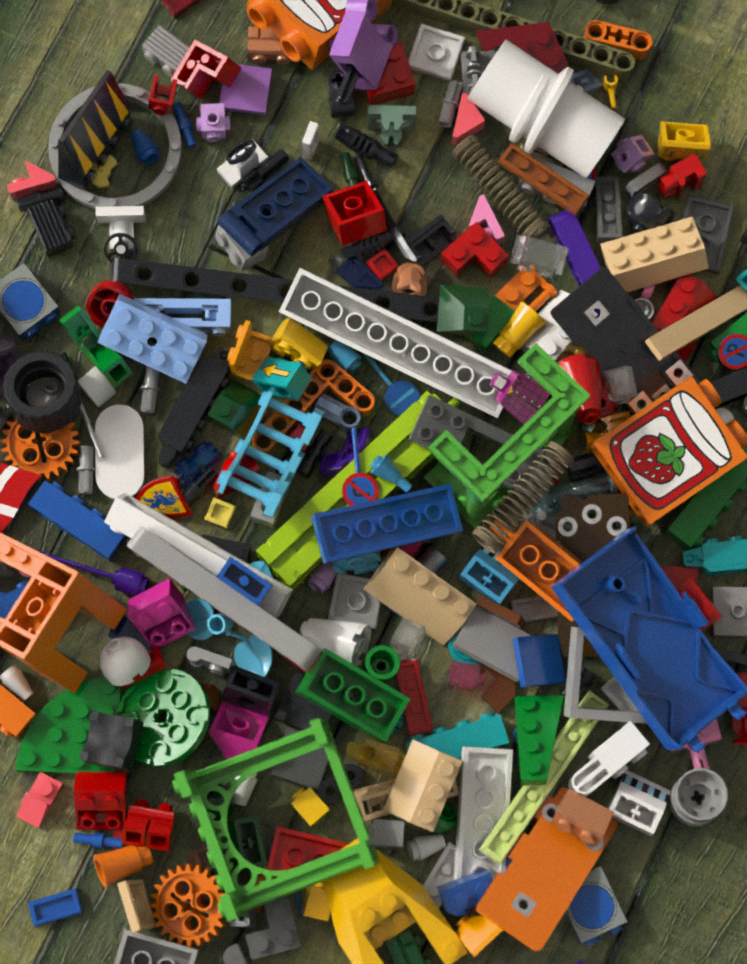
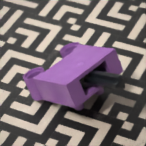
[329,0,398,105]

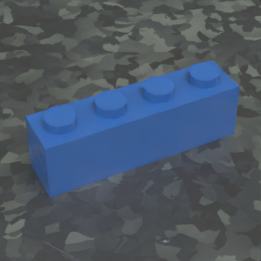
[28,480,127,562]

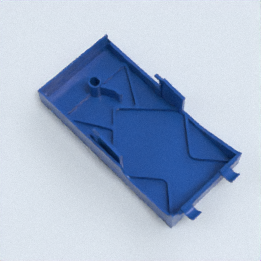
[551,527,747,753]

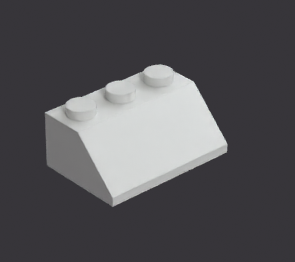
[520,290,598,362]

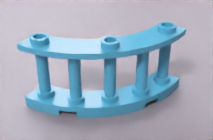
[217,387,324,517]

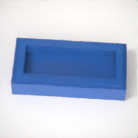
[27,888,83,927]

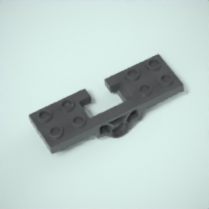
[408,395,559,502]

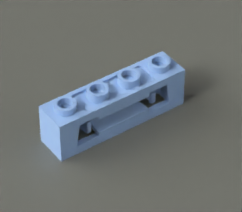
[134,298,232,336]

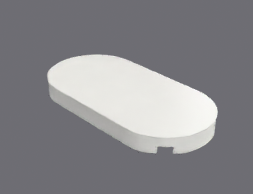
[95,405,145,500]

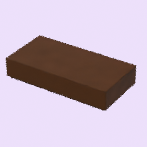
[475,596,526,630]

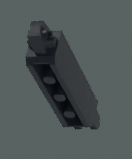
[158,347,231,468]

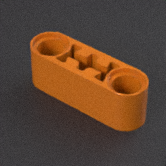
[584,20,652,60]

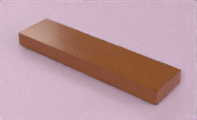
[498,143,590,217]

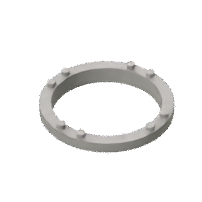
[48,83,182,210]

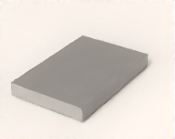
[452,605,531,682]

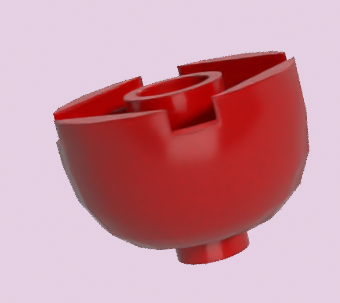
[86,280,134,328]

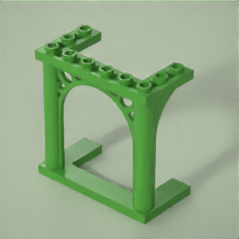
[423,343,591,530]
[172,718,380,922]

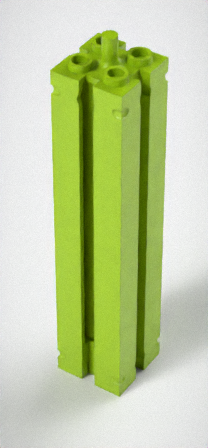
[256,391,460,594]

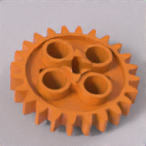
[0,418,80,482]
[150,863,227,947]

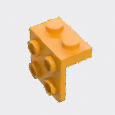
[227,320,273,383]

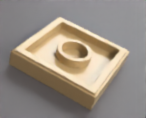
[117,879,156,933]

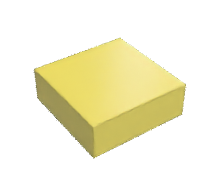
[204,497,236,530]

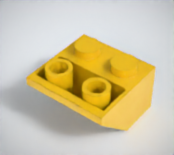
[268,317,328,371]

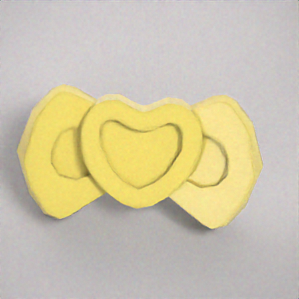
[92,155,118,188]

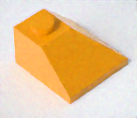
[455,914,503,957]

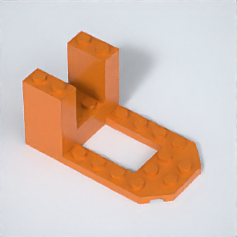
[0,533,127,694]

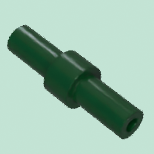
[340,152,359,186]

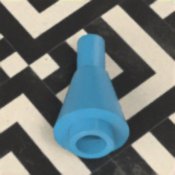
[370,454,412,492]

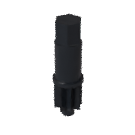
[240,149,289,191]

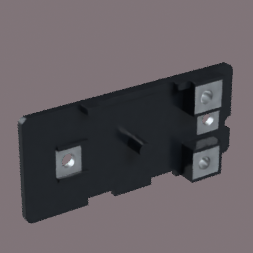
[550,267,699,416]

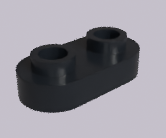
[318,764,363,805]

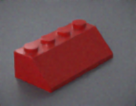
[652,274,718,376]

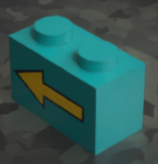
[252,356,312,401]

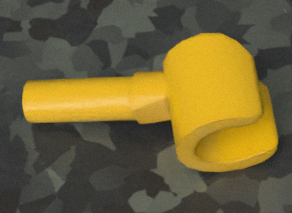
[603,74,618,109]

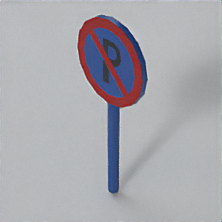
[718,333,747,369]

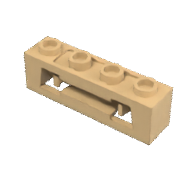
[353,778,459,821]

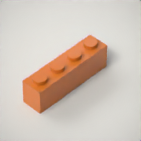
[0,684,37,739]

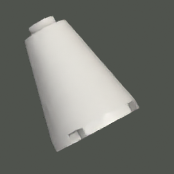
[300,618,371,668]

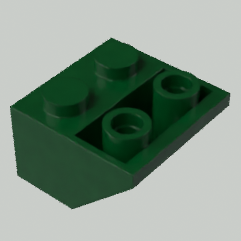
[205,815,268,876]

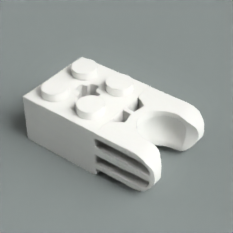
[568,721,650,797]

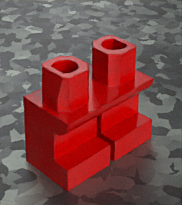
[658,153,707,200]
[122,799,174,852]

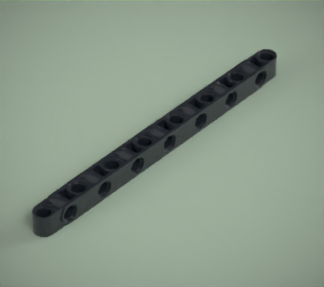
[110,257,439,322]

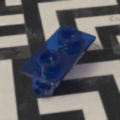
[172,441,222,486]

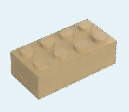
[600,217,709,292]

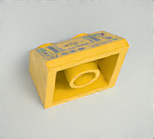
[657,121,711,161]

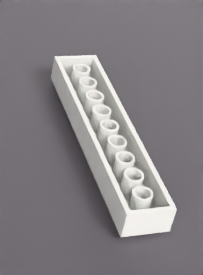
[279,268,513,418]

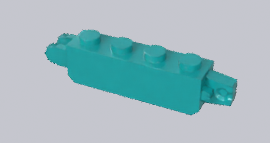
[682,536,747,576]

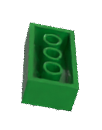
[295,648,410,743]

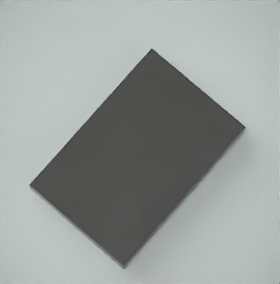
[683,195,735,275]

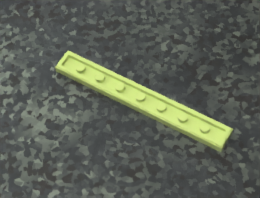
[479,690,609,865]

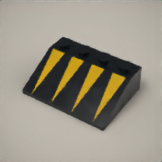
[58,70,132,190]

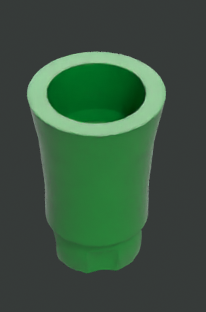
[365,645,400,684]

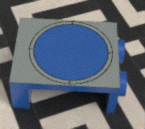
[0,263,61,342]
[566,866,627,946]

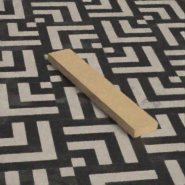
[645,285,747,361]

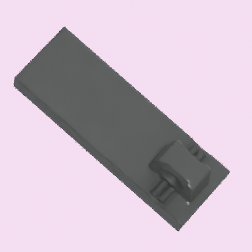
[595,177,622,243]

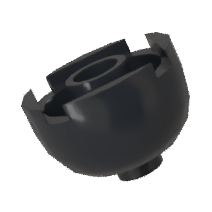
[627,191,676,233]

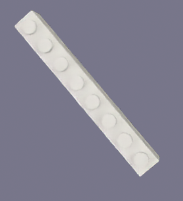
[104,493,293,618]

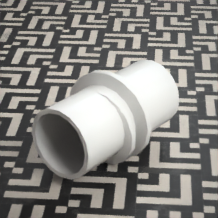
[467,40,625,178]

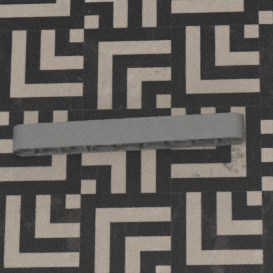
[126,526,322,672]

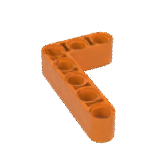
[252,359,375,455]

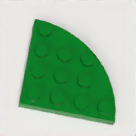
[15,677,121,774]

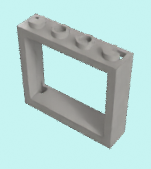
[564,627,647,724]

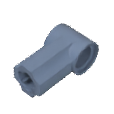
[313,393,361,432]

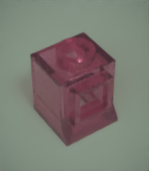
[448,662,485,691]

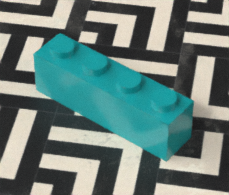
[405,712,509,760]

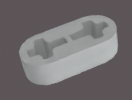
[625,162,668,196]

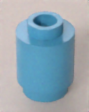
[326,340,362,374]

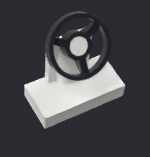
[217,140,268,189]
[96,206,146,263]

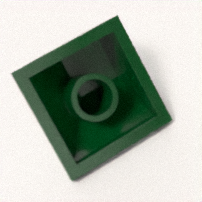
[436,284,489,337]
[208,380,272,444]

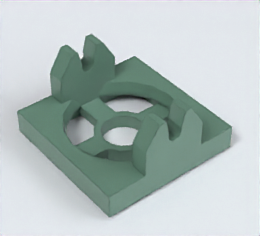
[368,105,416,146]

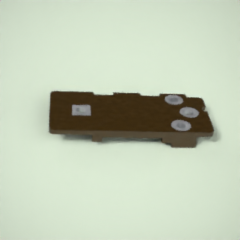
[555,494,632,657]

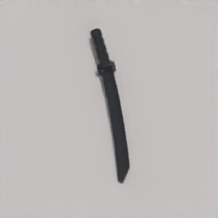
[354,155,418,262]

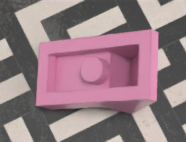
[468,194,505,245]

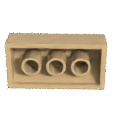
[363,547,476,646]

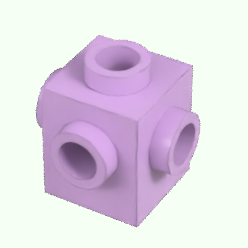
[196,103,230,142]
[611,135,655,173]

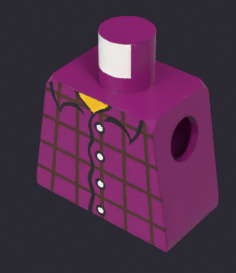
[490,371,550,425]

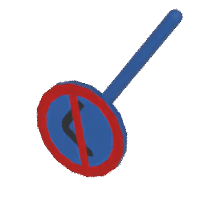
[342,427,379,506]

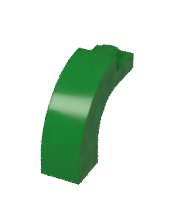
[59,305,133,388]

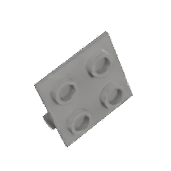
[461,46,498,96]

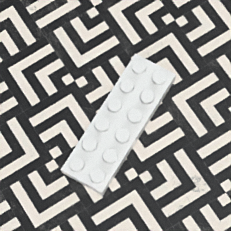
[454,746,513,880]

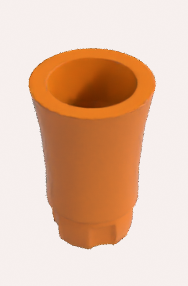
[93,842,153,888]

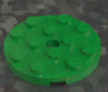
[117,669,211,767]

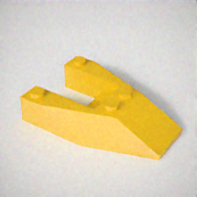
[323,838,468,964]

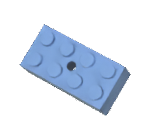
[98,294,207,384]

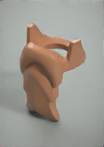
[392,263,428,296]

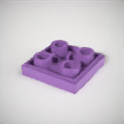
[219,64,272,115]

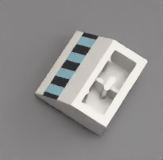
[608,770,671,836]

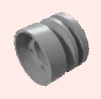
[669,768,728,827]

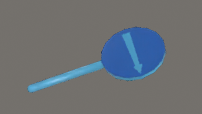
[361,352,420,416]

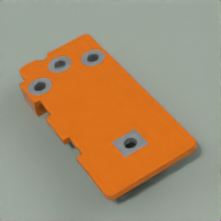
[476,787,618,952]

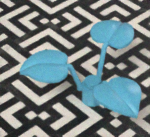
[186,561,273,677]

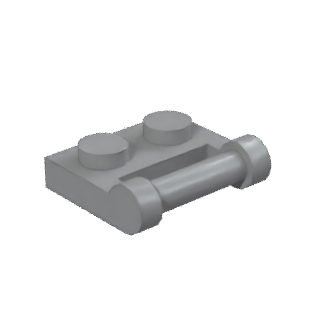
[187,647,234,677]

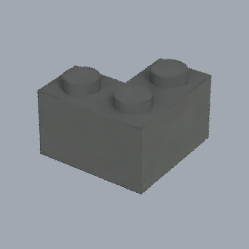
[246,897,301,960]

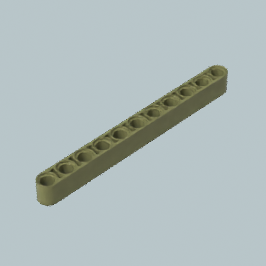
[392,0,635,80]

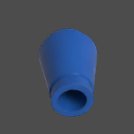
[130,129,160,165]

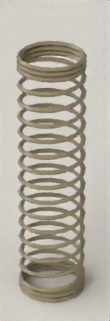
[452,135,549,243]
[472,441,574,553]

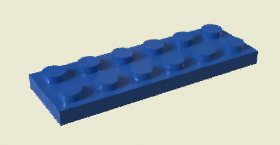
[311,484,463,564]

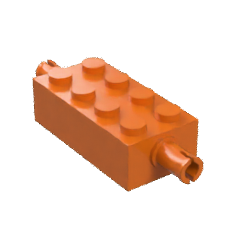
[489,517,583,622]

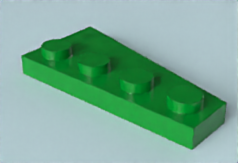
[514,695,564,786]

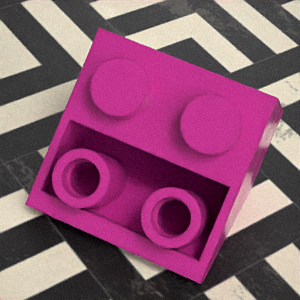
[127,578,196,649]

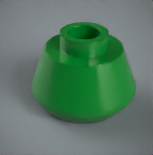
[433,802,458,834]

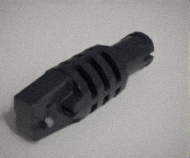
[335,124,399,168]
[340,224,406,260]

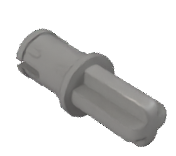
[437,80,463,128]
[140,365,160,414]
[76,446,96,495]

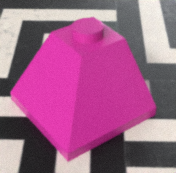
[209,701,269,759]

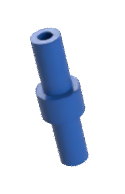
[173,102,197,148]
[73,833,124,849]

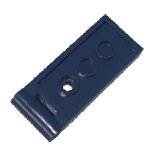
[217,156,334,256]

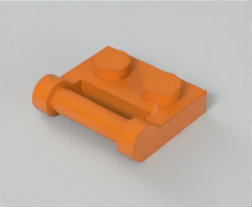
[495,263,558,312]

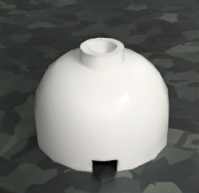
[99,637,151,686]

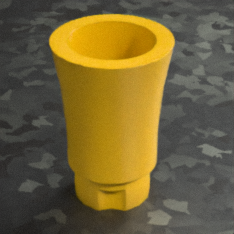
[493,302,546,357]

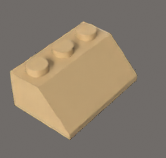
[383,739,462,832]

